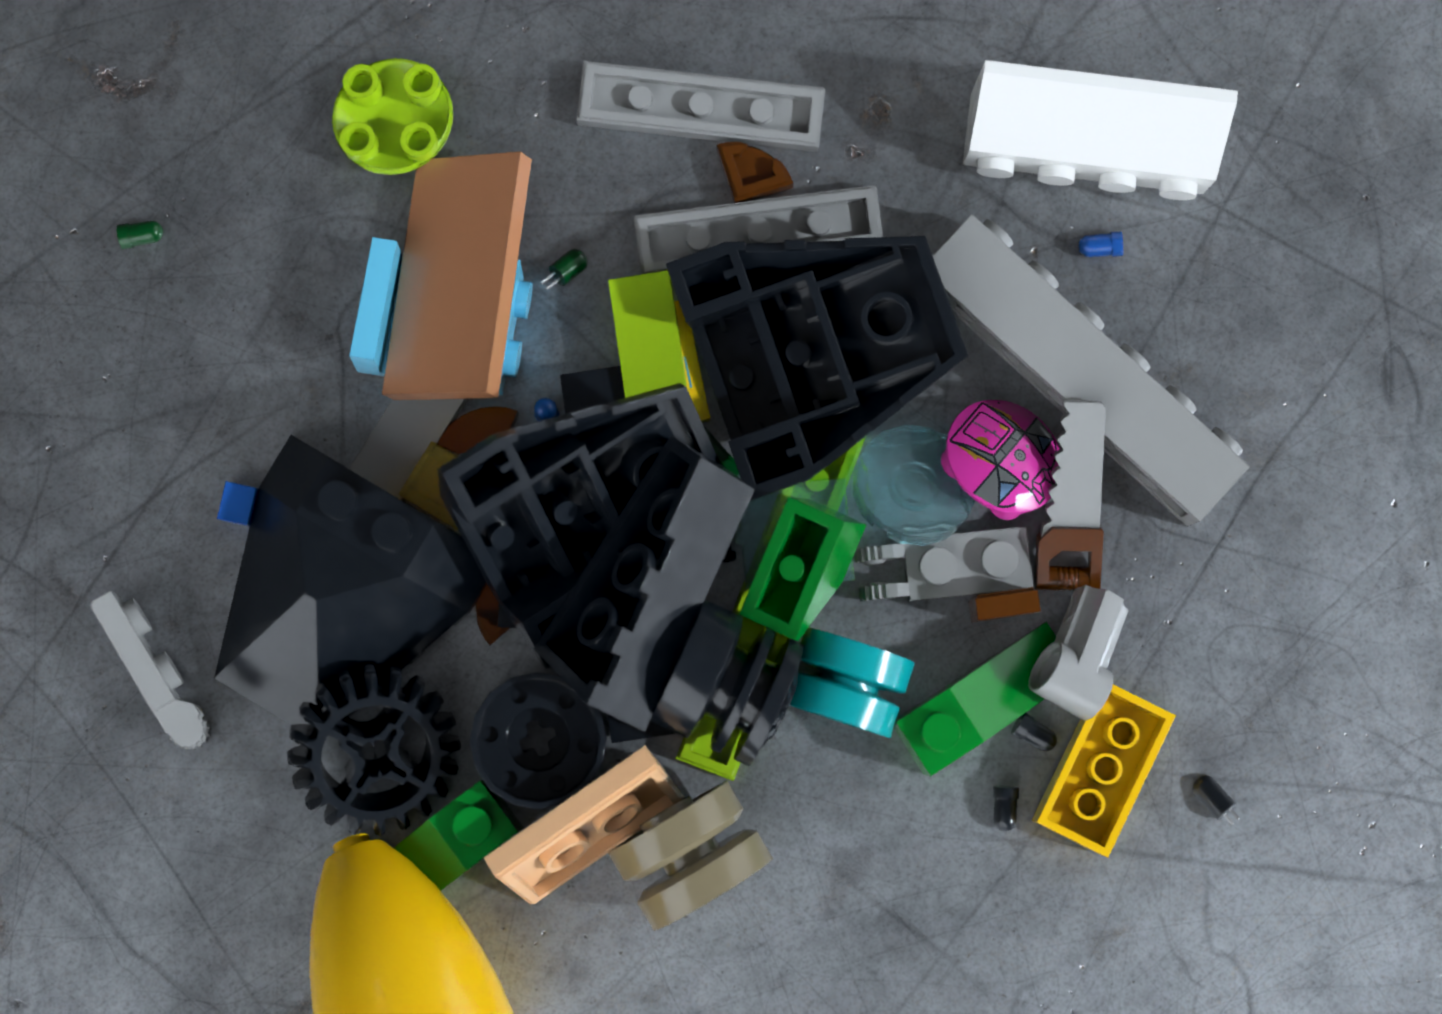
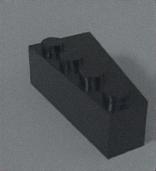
[534,435,755,732]

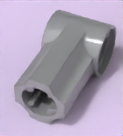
[1028,585,1129,720]

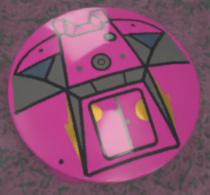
[941,400,1059,520]

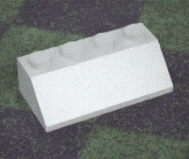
[963,60,1238,200]

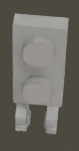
[855,526,1034,602]
[90,591,211,750]

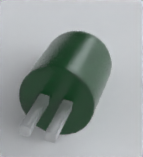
[540,249,588,291]

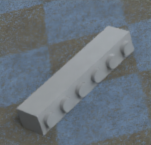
[933,214,1250,527]

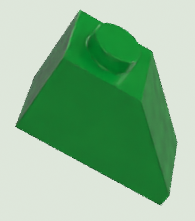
[739,496,867,641]
[394,780,524,891]

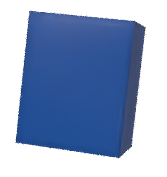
[217,481,258,527]

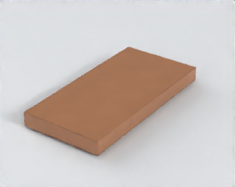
[382,151,532,400]

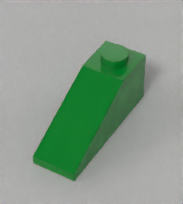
[894,622,1056,776]

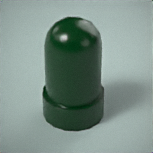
[116,221,163,250]

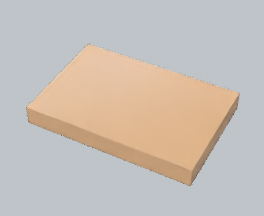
[484,746,684,905]

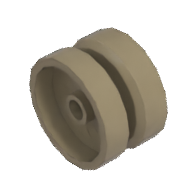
[608,780,773,931]

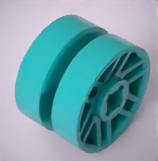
[789,627,915,739]

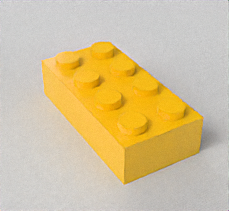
[1031,684,1176,858]

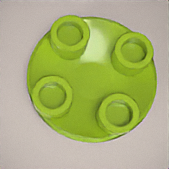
[332,58,453,175]

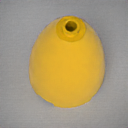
[309,833,514,1014]

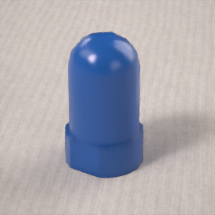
[1078,231,1123,257]
[534,398,560,422]

